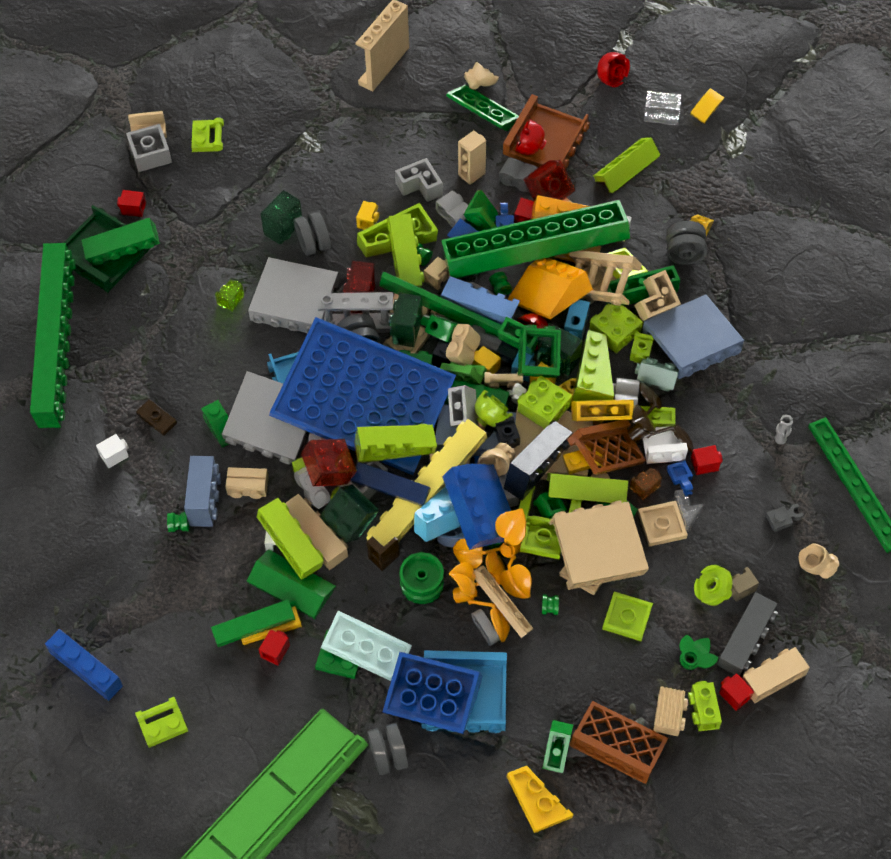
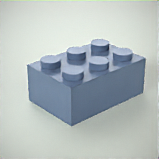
[184,456,221,527]

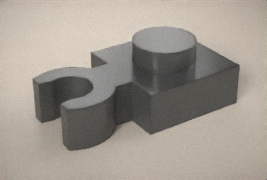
[766,504,804,532]

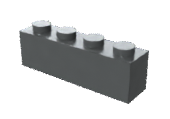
[717,592,778,676]

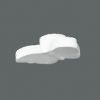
[507,383,527,405]

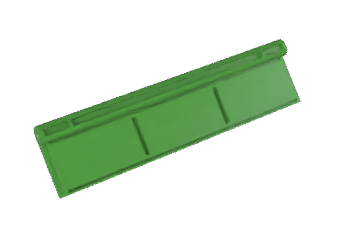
[181,709,368,859]

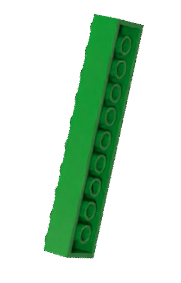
[441,200,630,278]
[30,243,76,428]

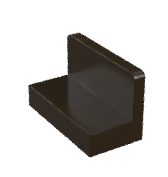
[367,536,399,571]

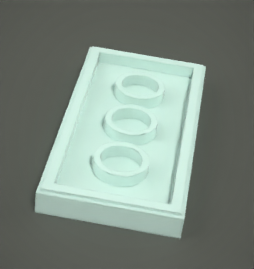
[321,611,412,681]

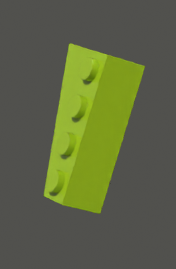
[357,203,438,258]
[572,330,614,401]
[354,424,437,463]

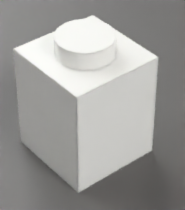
[96,434,129,468]

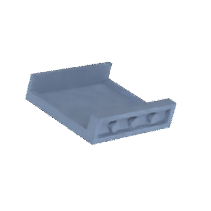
[642,295,744,379]

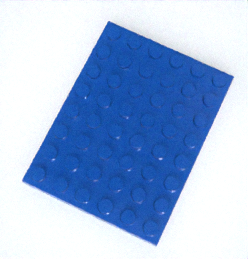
[269,317,456,475]

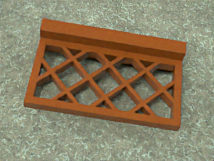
[567,420,646,475]
[570,701,668,784]

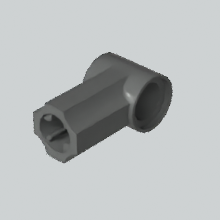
[471,325,502,354]

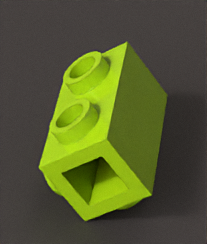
[688,681,722,732]

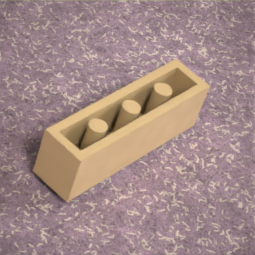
[286,494,348,571]

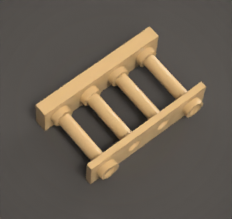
[569,250,642,306]

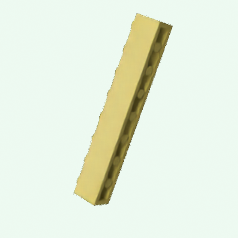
[366,419,487,546]

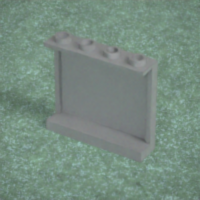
[248,257,339,334]
[222,371,307,465]

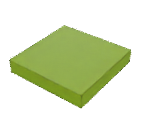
[602,591,653,641]

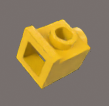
[356,201,379,230]

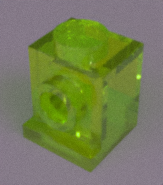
[215,279,244,311]

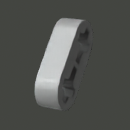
[471,609,500,646]

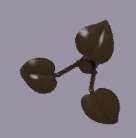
[628,382,694,454]

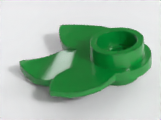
[679,635,718,670]

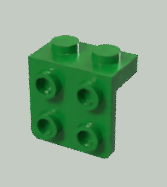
[463,190,498,231]

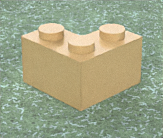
[634,270,681,322]

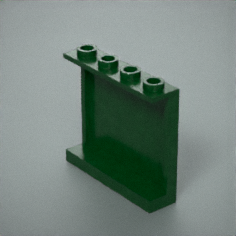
[64,205,150,292]

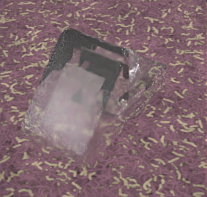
[673,489,703,534]

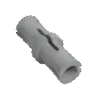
[774,415,793,444]

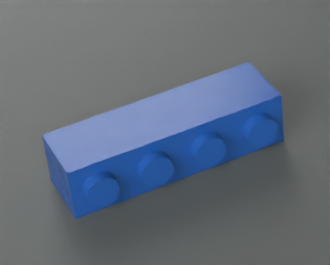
[45,629,123,701]

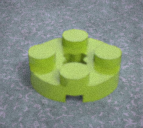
[694,565,732,606]

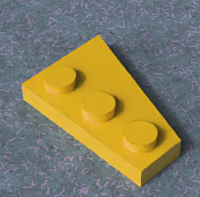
[506,766,574,833]

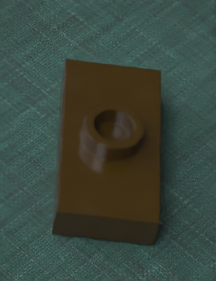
[136,399,177,436]

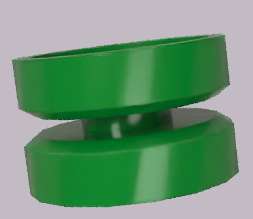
[399,552,444,604]

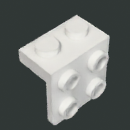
[642,426,688,464]

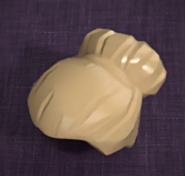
[464,62,499,89]
[478,442,515,477]
[798,543,839,579]

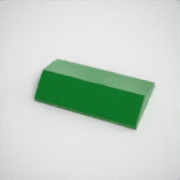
[446,84,519,131]
[247,549,336,619]

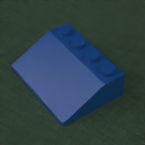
[442,464,511,550]
[382,652,483,734]

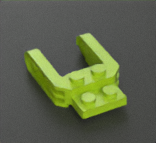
[519,485,582,559]

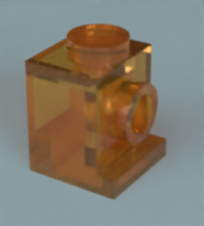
[630,468,662,501]

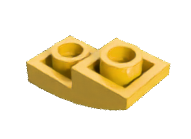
[690,88,724,124]

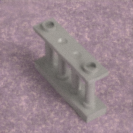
[318,292,395,333]

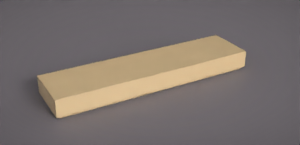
[474,565,533,638]

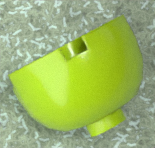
[474,390,513,427]

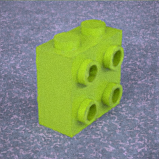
[589,303,643,354]
[517,376,572,429]

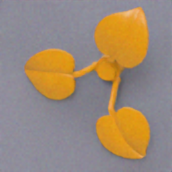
[453,508,532,599]
[449,551,511,643]

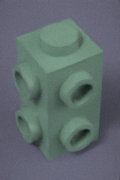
[635,358,679,391]

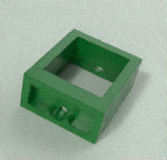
[518,325,561,378]

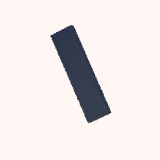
[351,462,431,506]

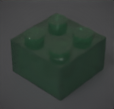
[260,190,302,245]
[389,293,423,348]
[537,323,582,376]
[319,484,379,543]

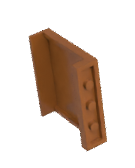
[503,94,590,175]

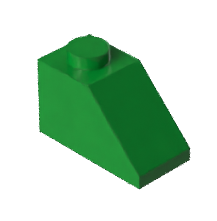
[201,400,229,448]
[542,720,573,773]

